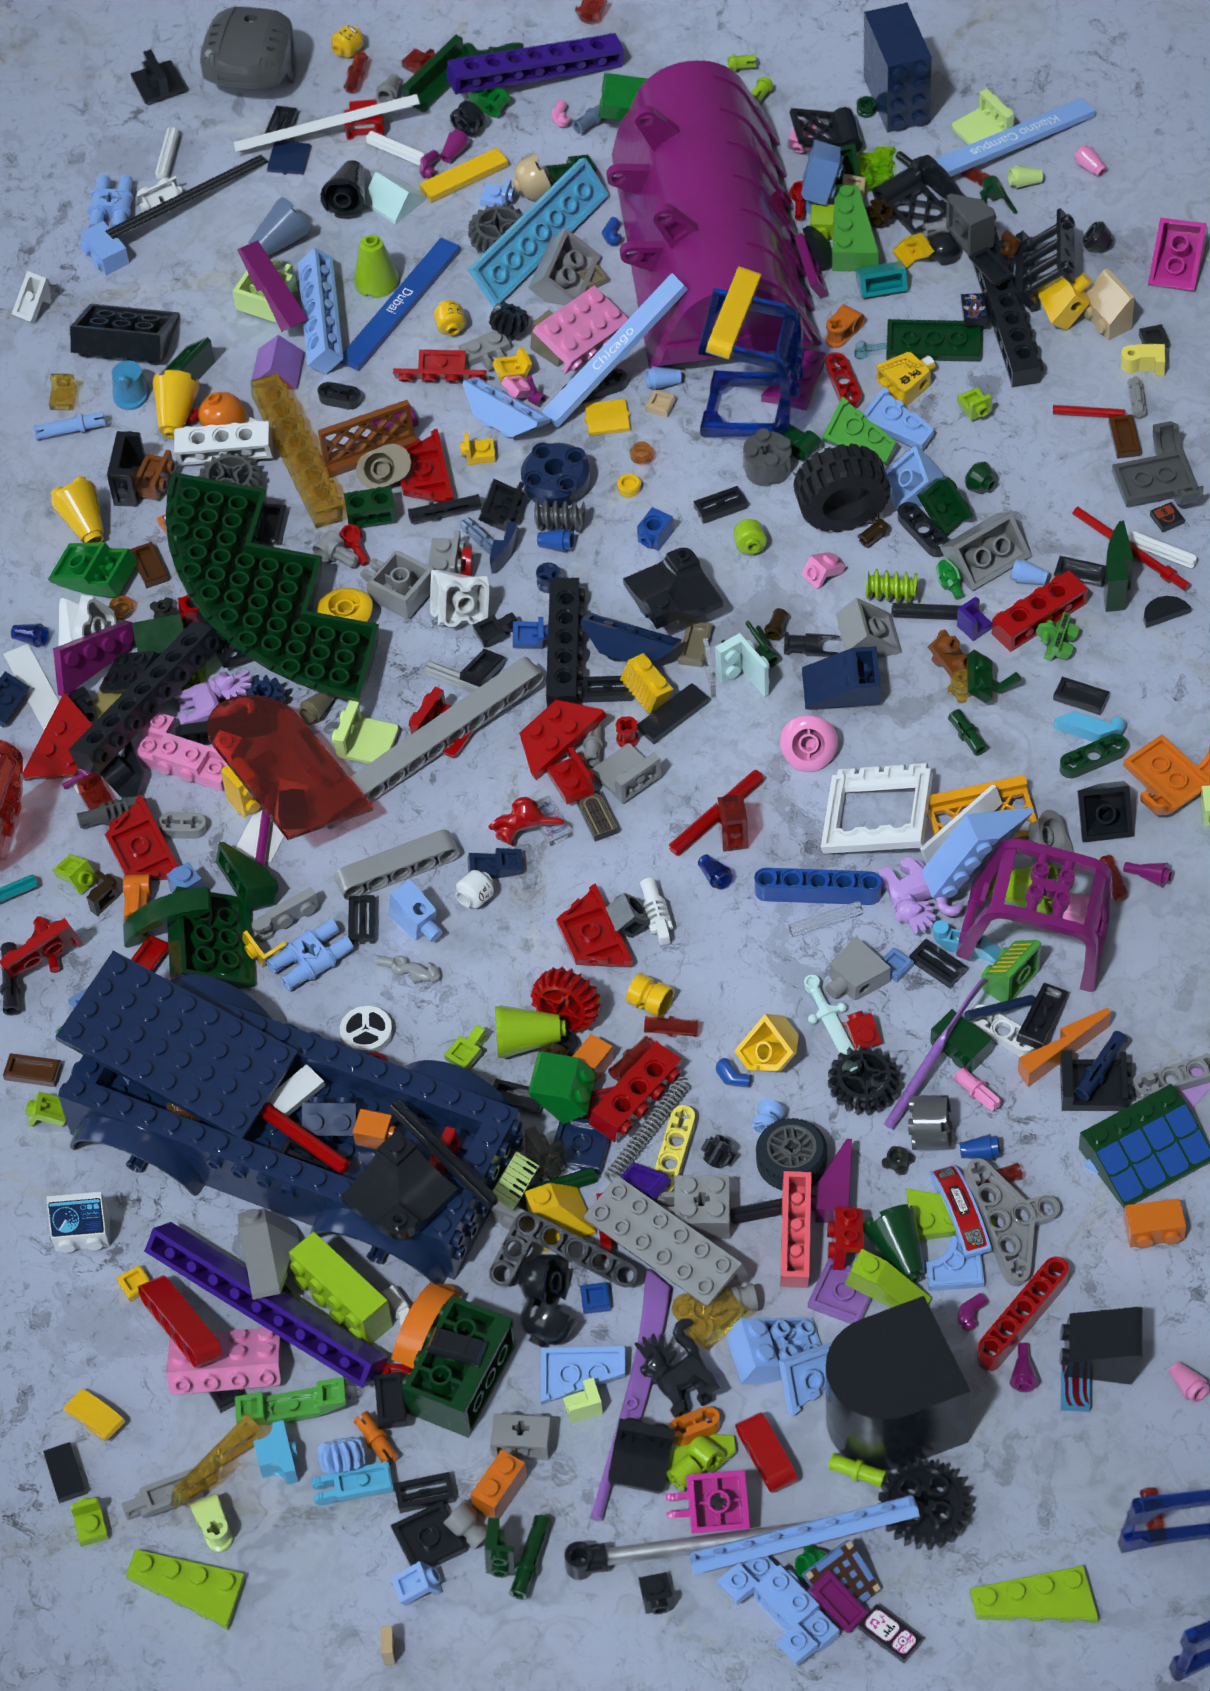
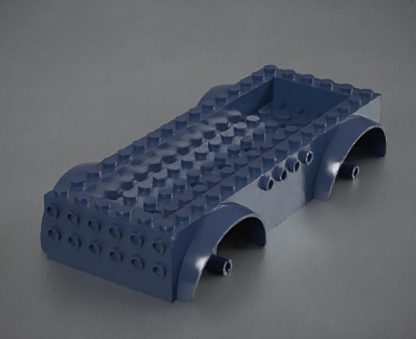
[58,974,524,1285]

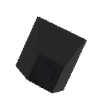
[1077,781,1134,842]

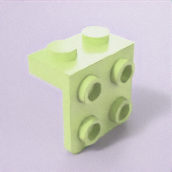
[952,88,1014,145]
[332,700,399,764]

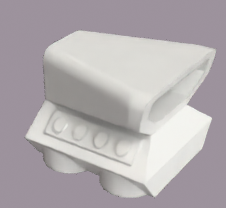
[430,570,489,627]
[58,595,117,646]

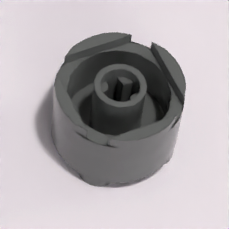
[743,428,792,486]
[908,1095,952,1150]

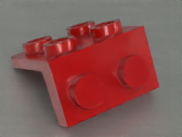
[409,686,476,758]

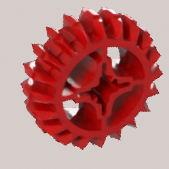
[530,967,602,1033]

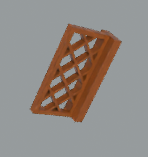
[318,400,416,478]

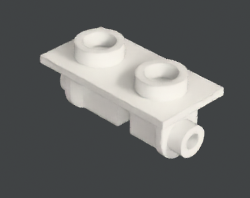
[135,176,183,212]

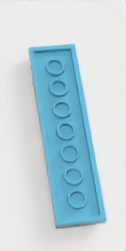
[467,158,609,306]

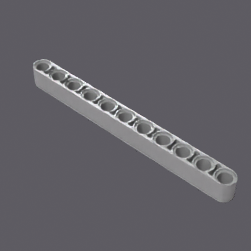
[311,657,544,829]

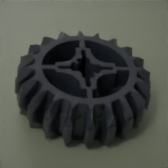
[828,1044,900,1115]

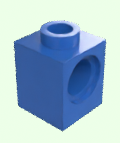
[637,507,674,551]

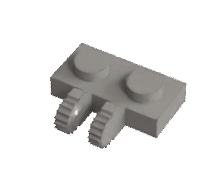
[458,330,511,372]

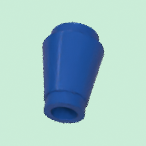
[537,528,575,552]
[960,1134,1000,1161]

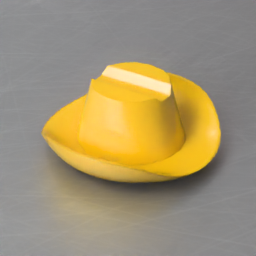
[317,587,373,622]

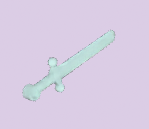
[804,975,875,1093]

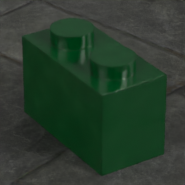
[930,1009,993,1073]

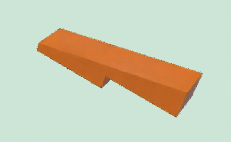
[1018,1007,1111,1087]

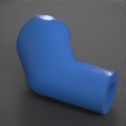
[602,217,621,246]
[716,1058,751,1088]

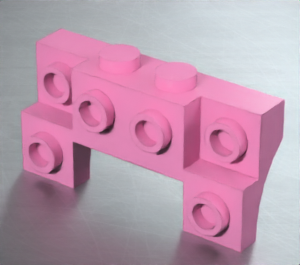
[134,712,243,792]

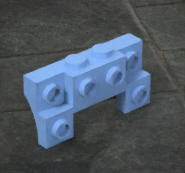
[717,1556,839,1667]

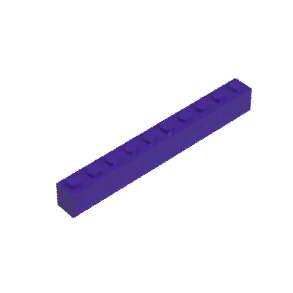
[144,1222,388,1388]

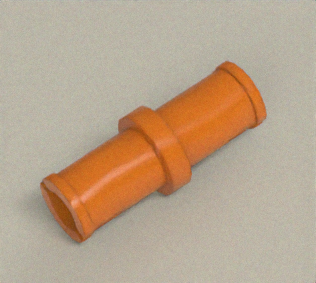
[353,1411,399,1466]

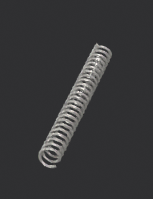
[605,1077,689,1183]

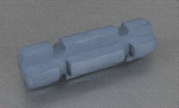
[460,517,494,554]

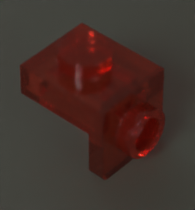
[575,0,607,24]

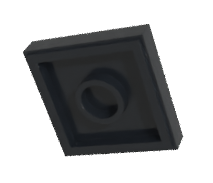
[390,1501,467,1567]

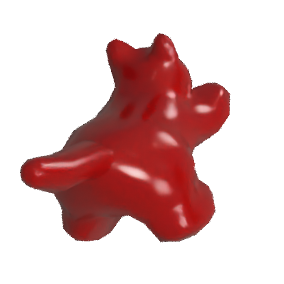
[488,797,564,846]

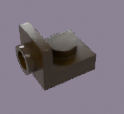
[86,870,119,916]

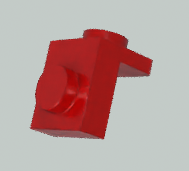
[842,1010,882,1051]

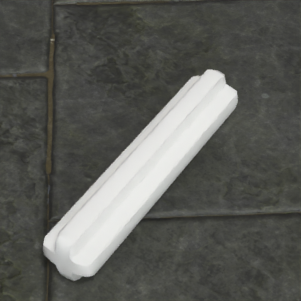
[155,127,179,181]
[366,131,425,165]
[1128,531,1197,569]

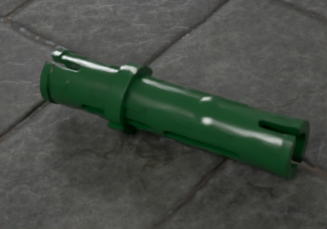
[509,1514,552,1600]

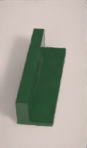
[402,34,463,112]

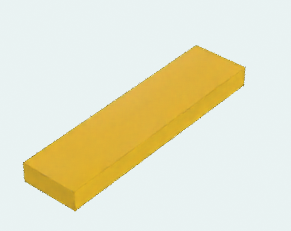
[419,147,509,203]

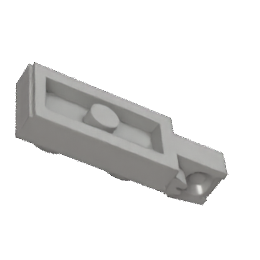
[122,1469,204,1520]

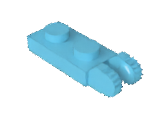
[311,1461,394,1506]

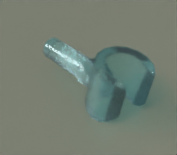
[854,340,887,359]

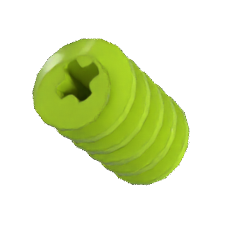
[866,569,918,603]

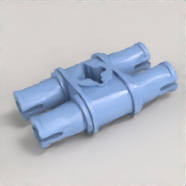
[88,174,133,228]
[266,919,354,991]

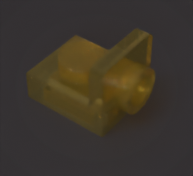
[49,373,77,411]

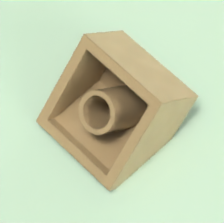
[1082,268,1135,341]

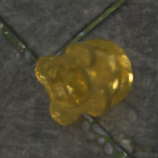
[947,669,973,703]

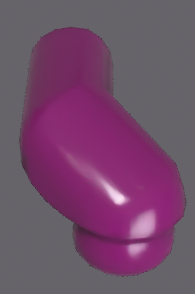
[957,1293,987,1331]

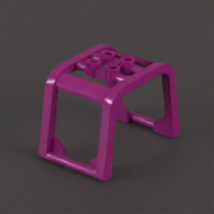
[956,839,1112,992]

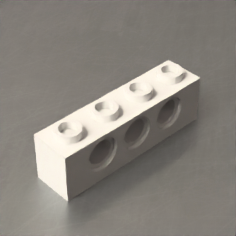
[174,421,273,466]

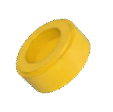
[617,474,641,497]

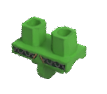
[1036,612,1080,661]

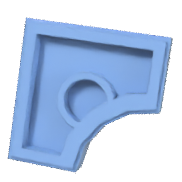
[926,1235,984,1291]

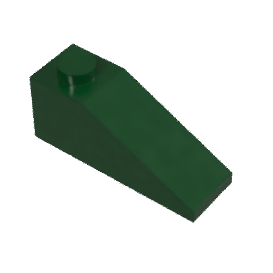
[216,842,278,909]

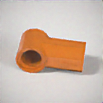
[123,874,152,921]

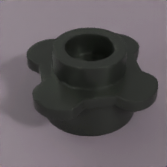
[150,597,177,619]
[882,1146,914,1175]

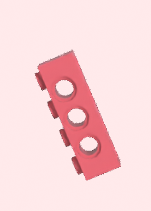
[780,1171,811,1288]

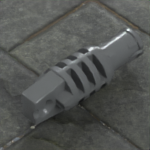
[76,795,148,829]

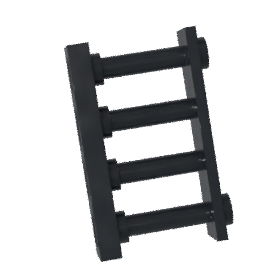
[1015,208,1076,309]

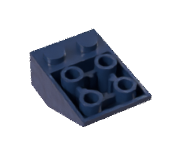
[802,646,881,709]

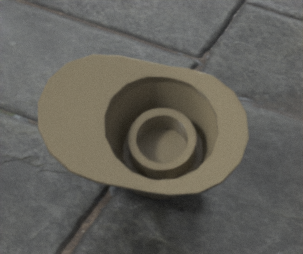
[356,443,411,489]

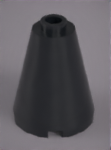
[320,160,365,219]

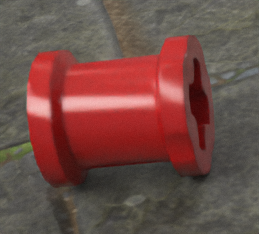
[615,716,639,748]

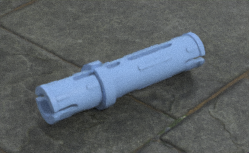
[33,411,106,440]

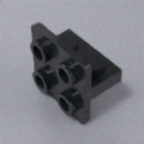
[130,49,186,104]

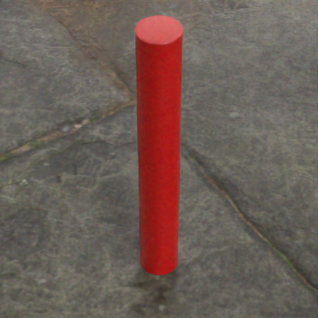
[1052,405,1125,418]

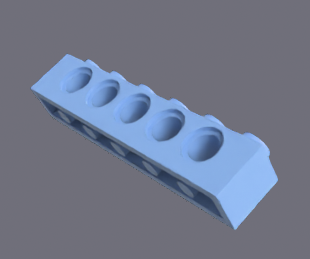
[297,247,343,374]

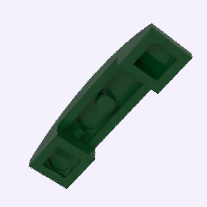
[123,887,212,948]

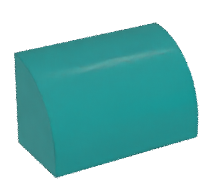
[855,261,908,298]

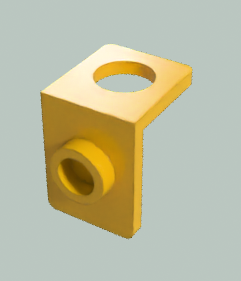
[242,930,288,967]

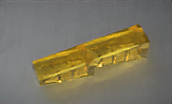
[171,1414,261,1509]

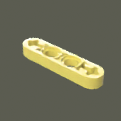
[654,1105,695,1193]

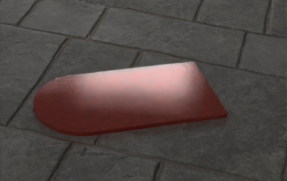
[207,695,374,840]

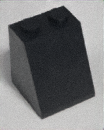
[1059,1307,1142,1385]

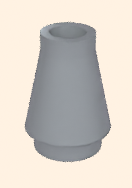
[376,74,401,103]

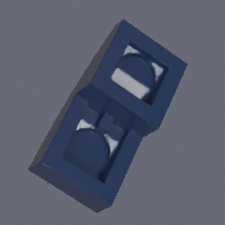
[490,522,519,574]
[467,848,523,879]

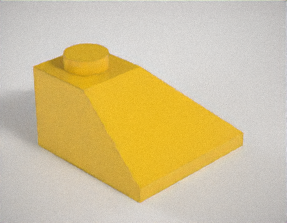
[524,1183,596,1252]

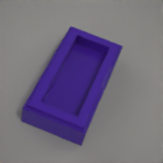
[620,1163,671,1200]

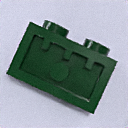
[485,1517,515,1578]

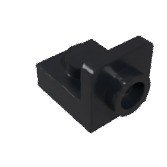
[638,1572,674,1615]

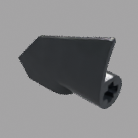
[100,741,144,798]

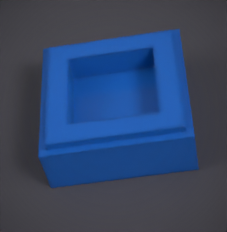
[580,1282,611,1314]

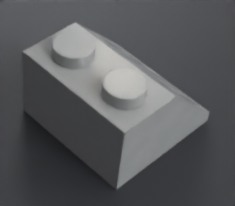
[836,598,901,658]

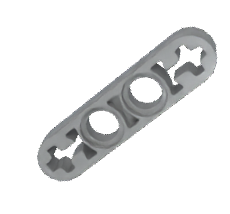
[1133,1054,1210,1100]

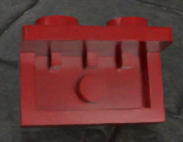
[827,1207,864,1271]

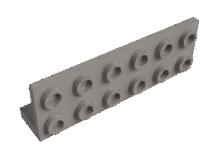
[584,1176,748,1307]

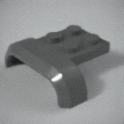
[1112,421,1204,507]

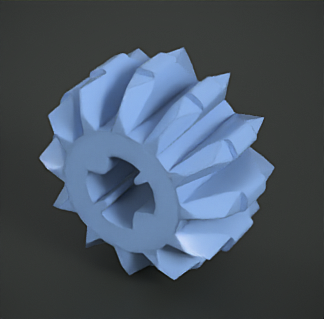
[318,1436,366,1474]

